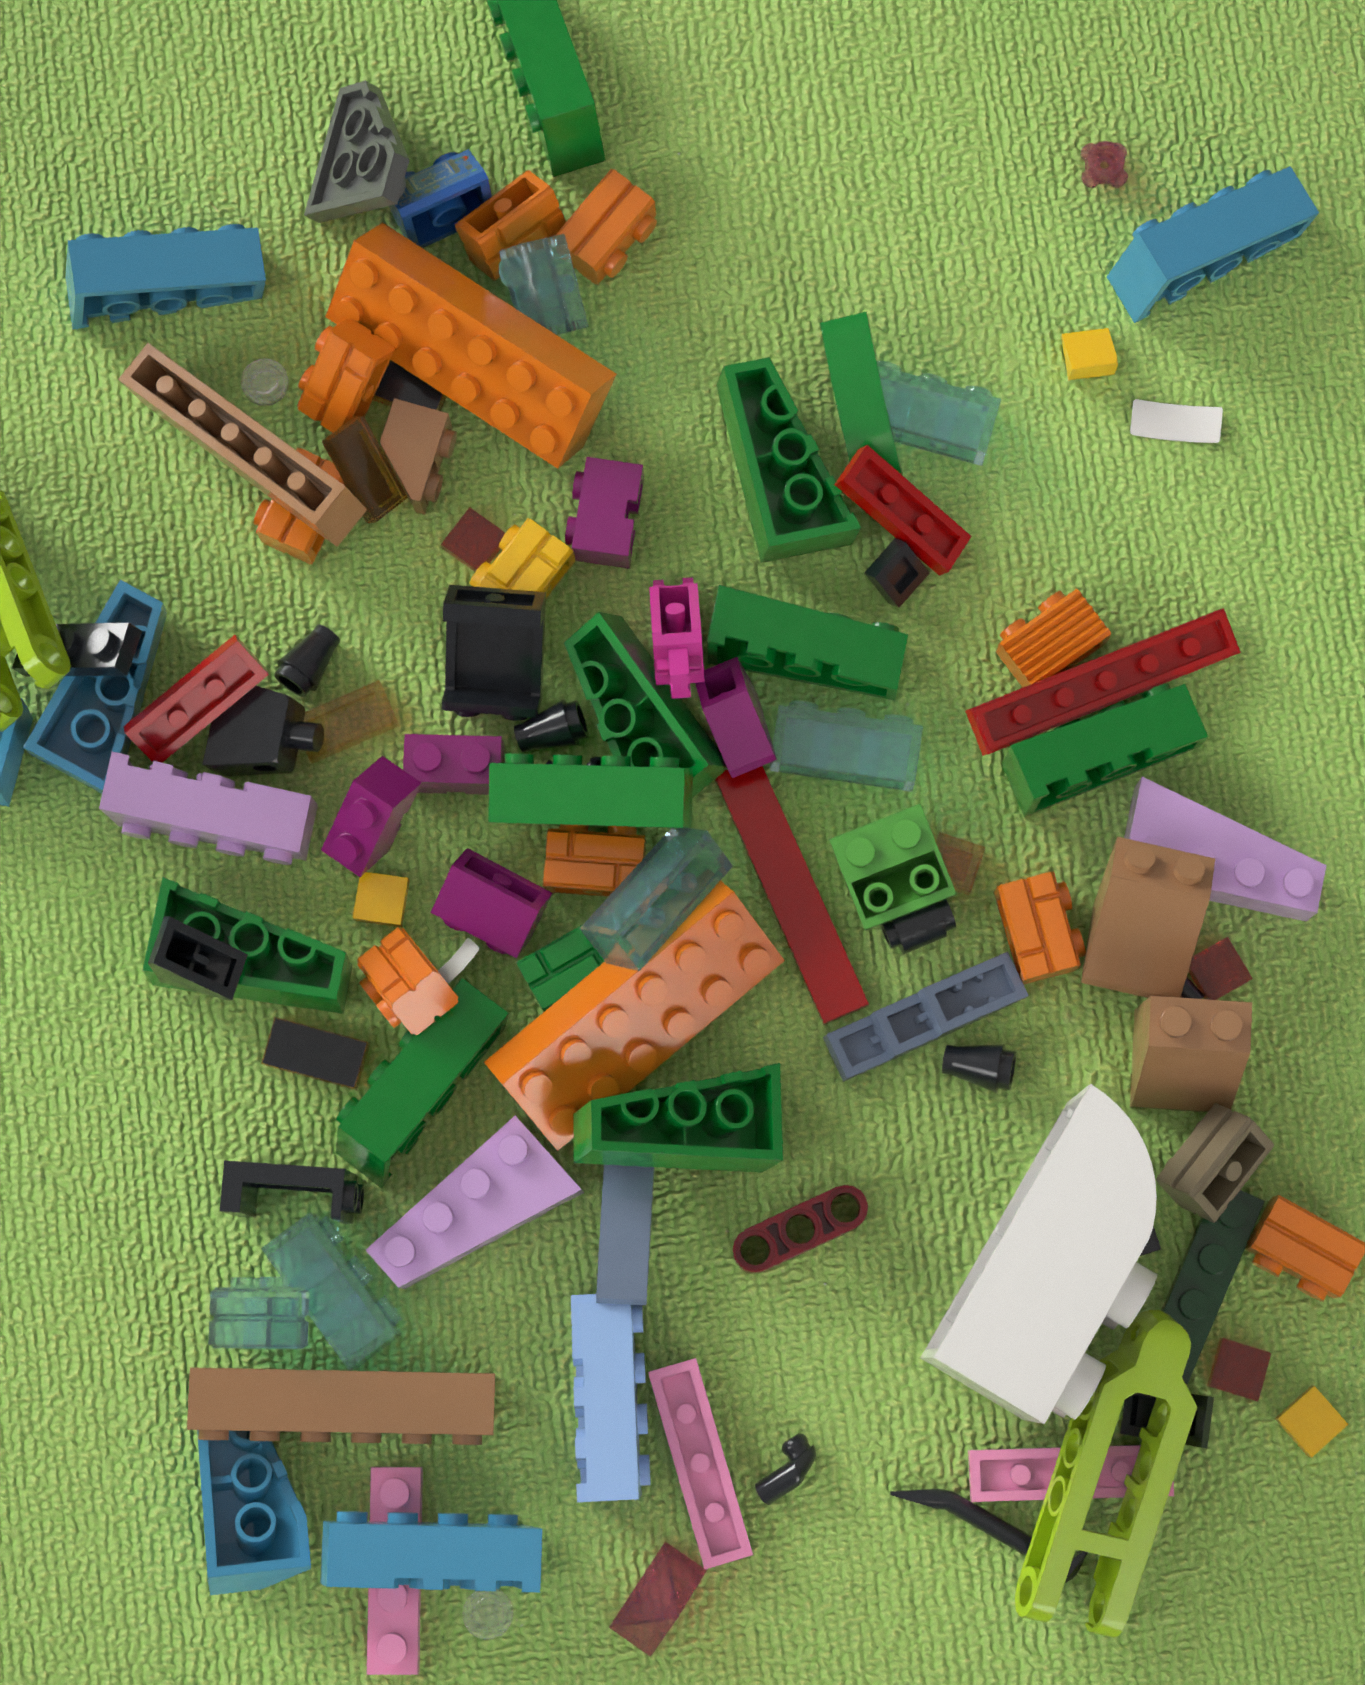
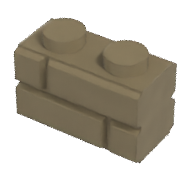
[1156,1103,1274,1223]

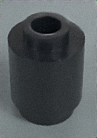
[880,900,956,954]

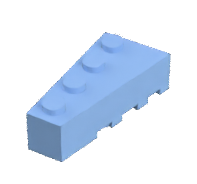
[571,1294,651,1502]

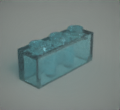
[877,361,1001,466]
[770,701,923,792]
[579,828,733,971]
[261,1212,403,1370]

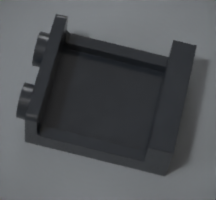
[442,585,546,721]
[220,1160,364,1224]

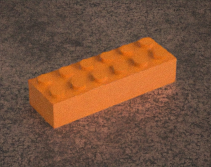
[325,222,617,469]
[484,873,785,1151]

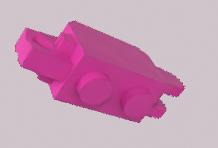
[649,577,705,699]

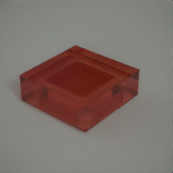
[441,507,505,572]
[1188,937,1253,1000]
[1207,1338,1271,1402]

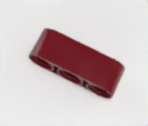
[733,1185,868,1274]

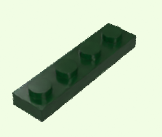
[1161,1190,1265,1384]

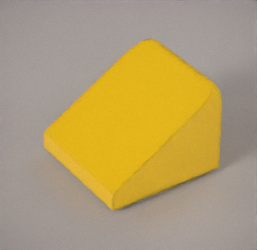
[1061,328,1118,380]

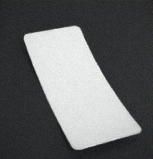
[1130,399,1223,443]
[438,938,480,984]

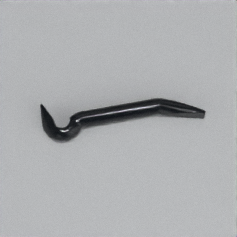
[890,1489,1088,1583]

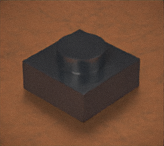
[864,538,930,608]

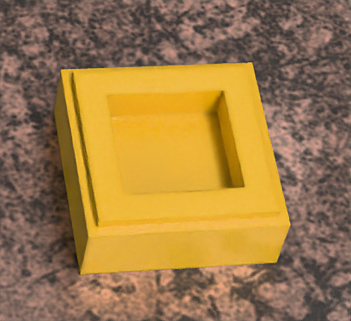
[353,872,410,928]
[1275,1386,1349,1458]

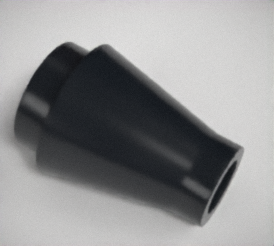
[274,624,340,697]
[514,699,589,753]
[942,1044,1016,1093]

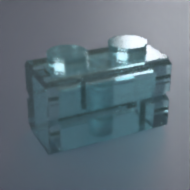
[499,234,589,335]
[208,1277,310,1349]

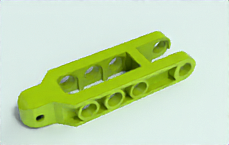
[0,490,71,732]
[1015,1310,1197,1638]

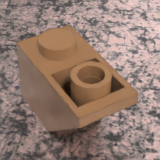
[380,398,457,515]

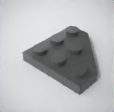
[304,80,409,223]

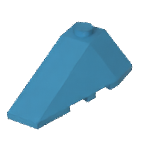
[197,1430,311,1596]

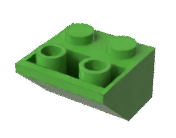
[829,804,957,931]

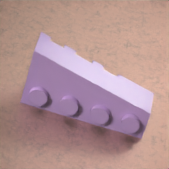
[99,752,318,865]
[1124,777,1326,922]
[366,1115,584,1289]

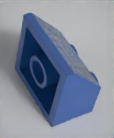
[389,149,492,248]

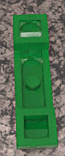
[820,312,903,509]

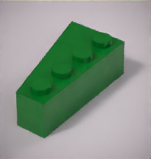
[707,585,908,701]
[564,612,727,797]
[1002,683,1209,817]
[142,877,353,1014]

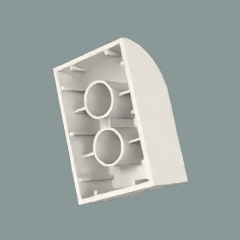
[920,1084,1157,1424]

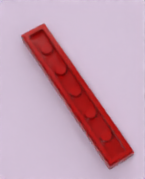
[965,608,1241,756]
[715,766,869,1025]

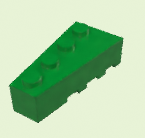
[486,0,606,177]
[716,357,861,563]
[488,753,693,828]
[336,978,509,1189]
[573,1063,783,1173]

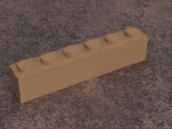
[118,343,367,547]
[187,1367,495,1445]

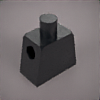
[202,686,324,776]

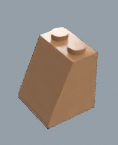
[1081,837,1215,998]
[1130,996,1252,1112]

